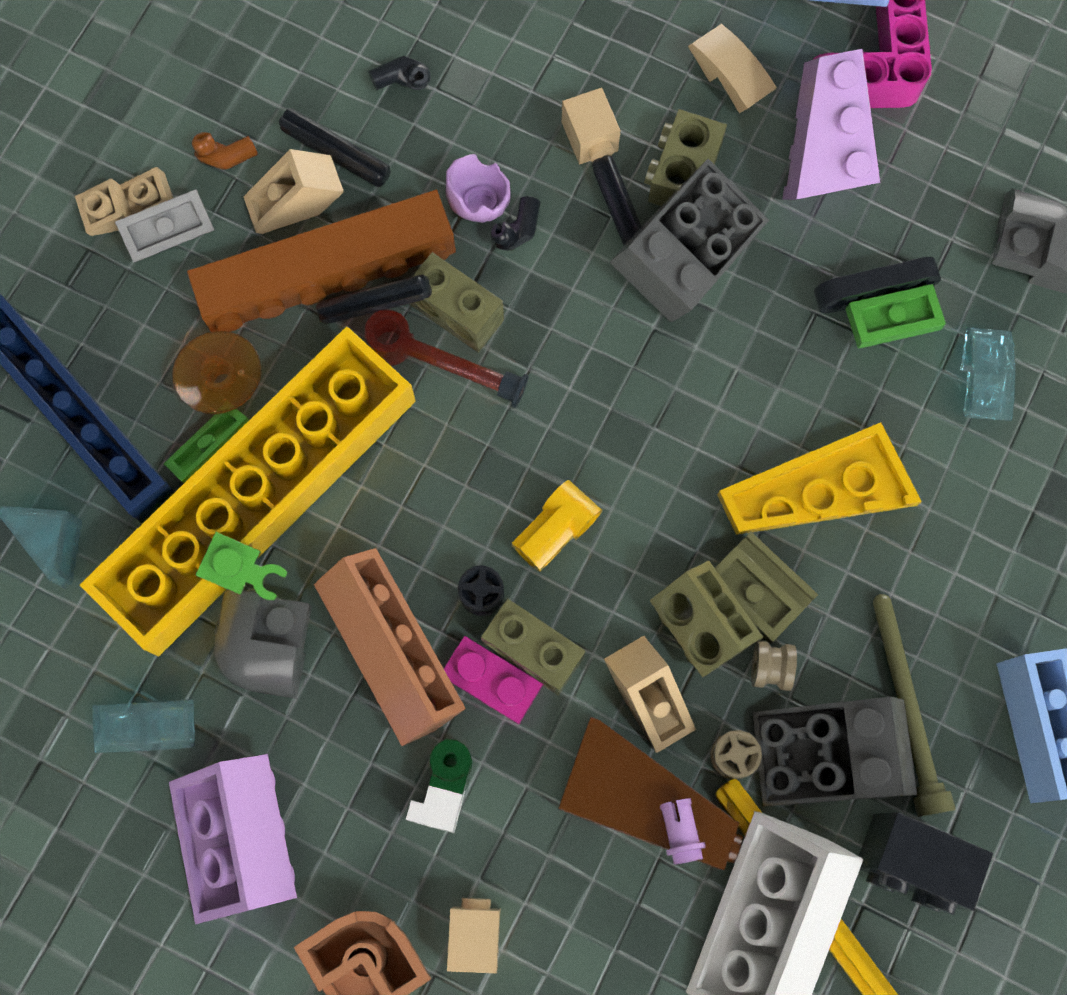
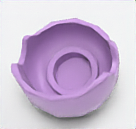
[446,154,511,223]

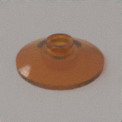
[172,331,261,414]

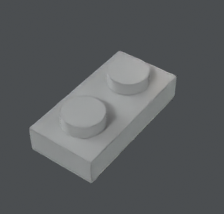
[115,189,215,263]

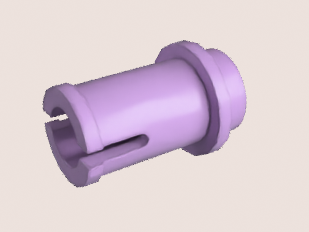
[660,799,706,865]

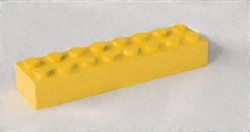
[80,326,416,657]

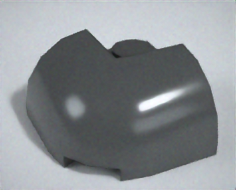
[992,188,1067,294]
[214,590,312,699]

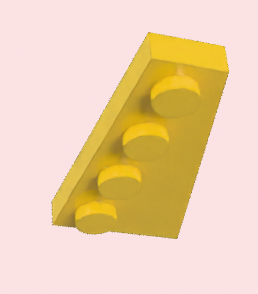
[717,422,922,535]

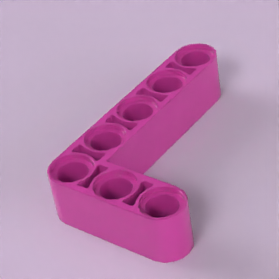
[814,0,932,108]

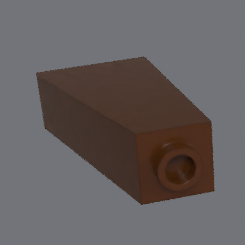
[558,717,743,870]

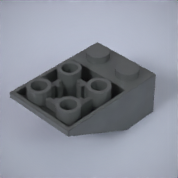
[610,159,769,322]
[752,697,917,807]

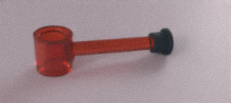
[365,310,529,408]

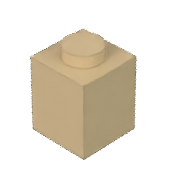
[561,88,621,165]
[447,898,501,973]

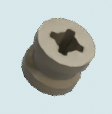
[751,641,797,691]
[710,730,762,780]

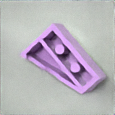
[782,49,880,200]

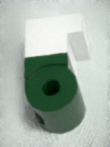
[406,739,472,833]

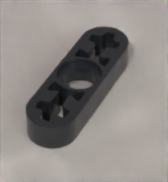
[814,257,941,314]

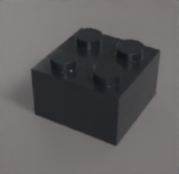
[859,812,993,915]

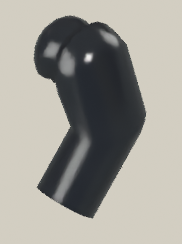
[368,56,431,91]
[491,196,541,251]

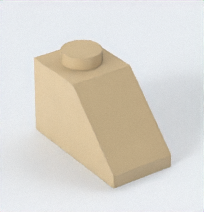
[244,149,344,234]
[604,636,696,753]

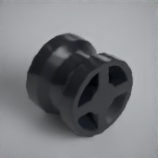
[458,565,504,616]

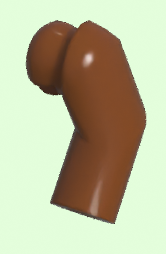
[192,132,258,170]

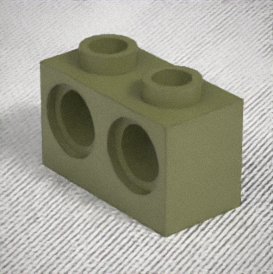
[644,109,727,206]
[410,252,504,353]
[650,561,763,678]
[481,598,586,696]

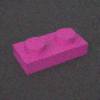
[444,636,543,725]

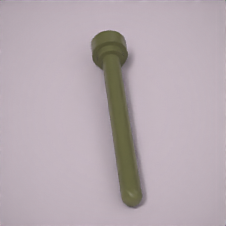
[873,594,956,817]

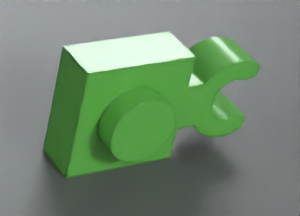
[196,532,287,600]

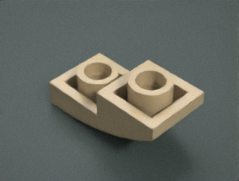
[688,24,777,113]
[75,167,173,236]

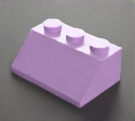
[169,754,297,924]

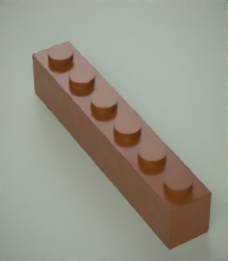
[187,189,456,333]

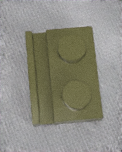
[715,531,818,644]

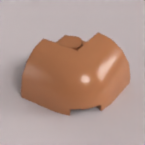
[294,911,432,995]

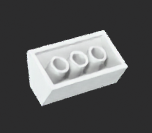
[686,811,863,995]

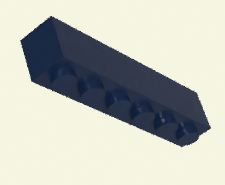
[0,294,175,524]

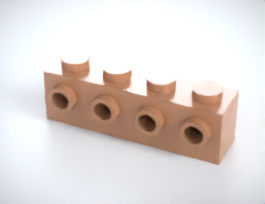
[314,548,466,746]

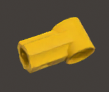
[512,480,603,572]

